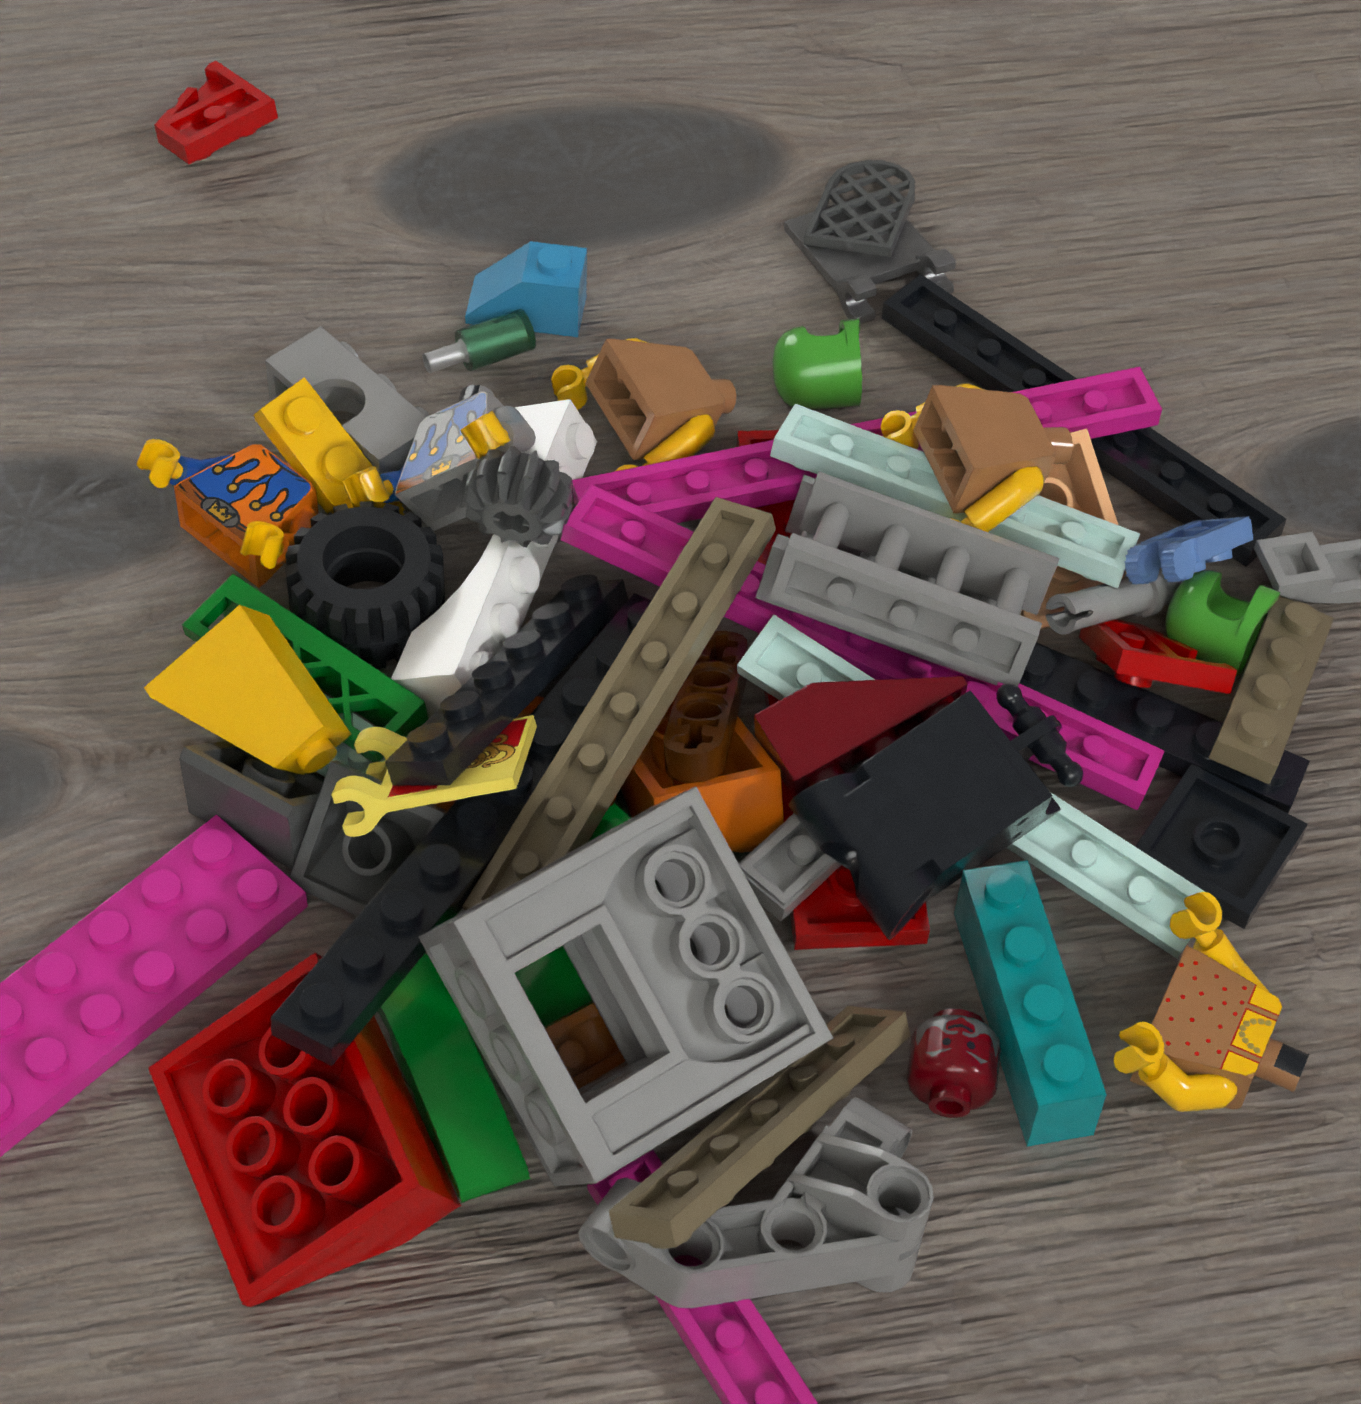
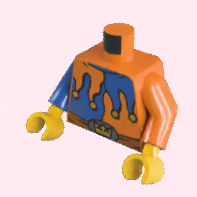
[136,439,319,588]

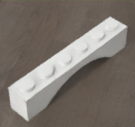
[391,399,597,718]

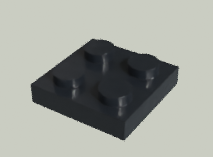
[1135,764,1308,929]

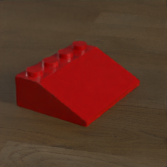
[148,953,461,1307]

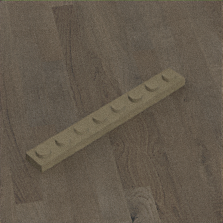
[463,497,776,911]

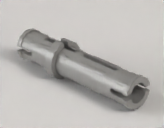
[1046,569,1195,635]

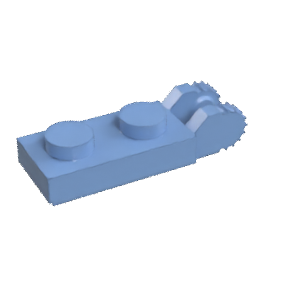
[1124,516,1253,584]

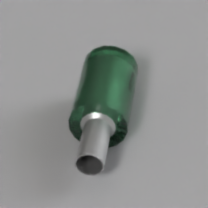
[423,309,536,373]

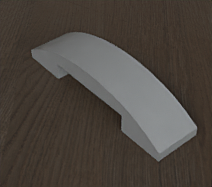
[1254,531,1361,604]

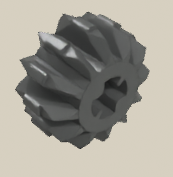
[464,446,572,548]

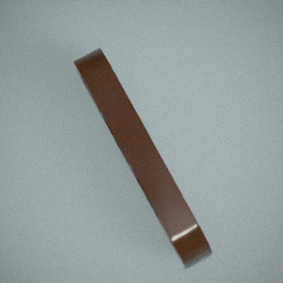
[663,631,748,783]

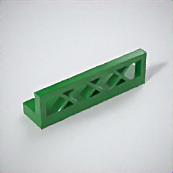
[182,574,429,763]

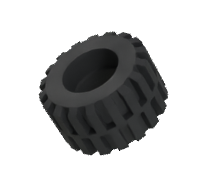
[285,501,445,669]

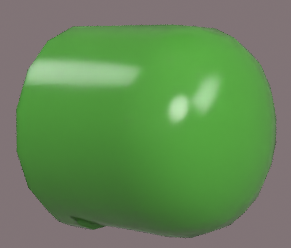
[772,319,862,410]
[1165,570,1281,675]

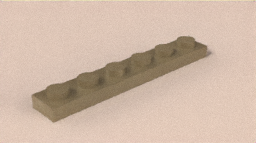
[609,1006,910,1249]

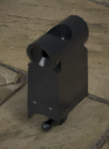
[788,683,1083,940]

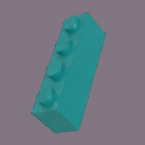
[954,860,1107,1147]

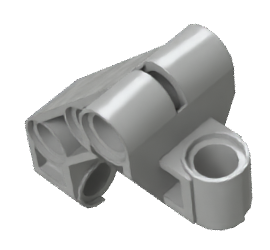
[578,1097,933,1308]

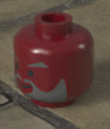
[907,1009,1001,1118]

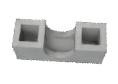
[265,326,430,475]

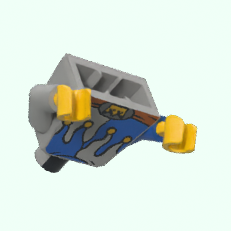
[342,385,536,531]

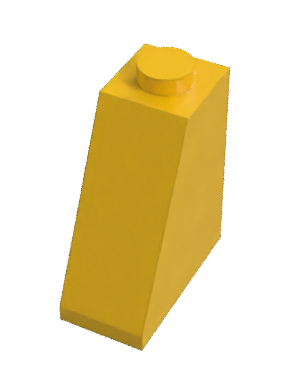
[144,605,351,775]

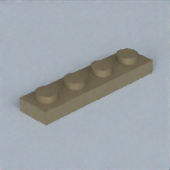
[1209,595,1334,784]

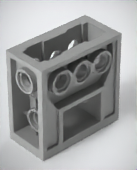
[419,787,833,1186]

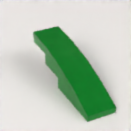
[378,954,530,1203]

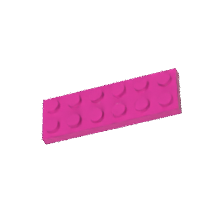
[0,814,308,1157]

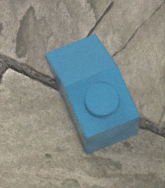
[465,241,587,337]

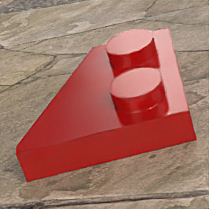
[154,60,278,165]
[1079,619,1237,694]

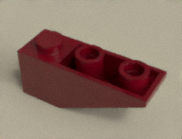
[754,676,968,798]

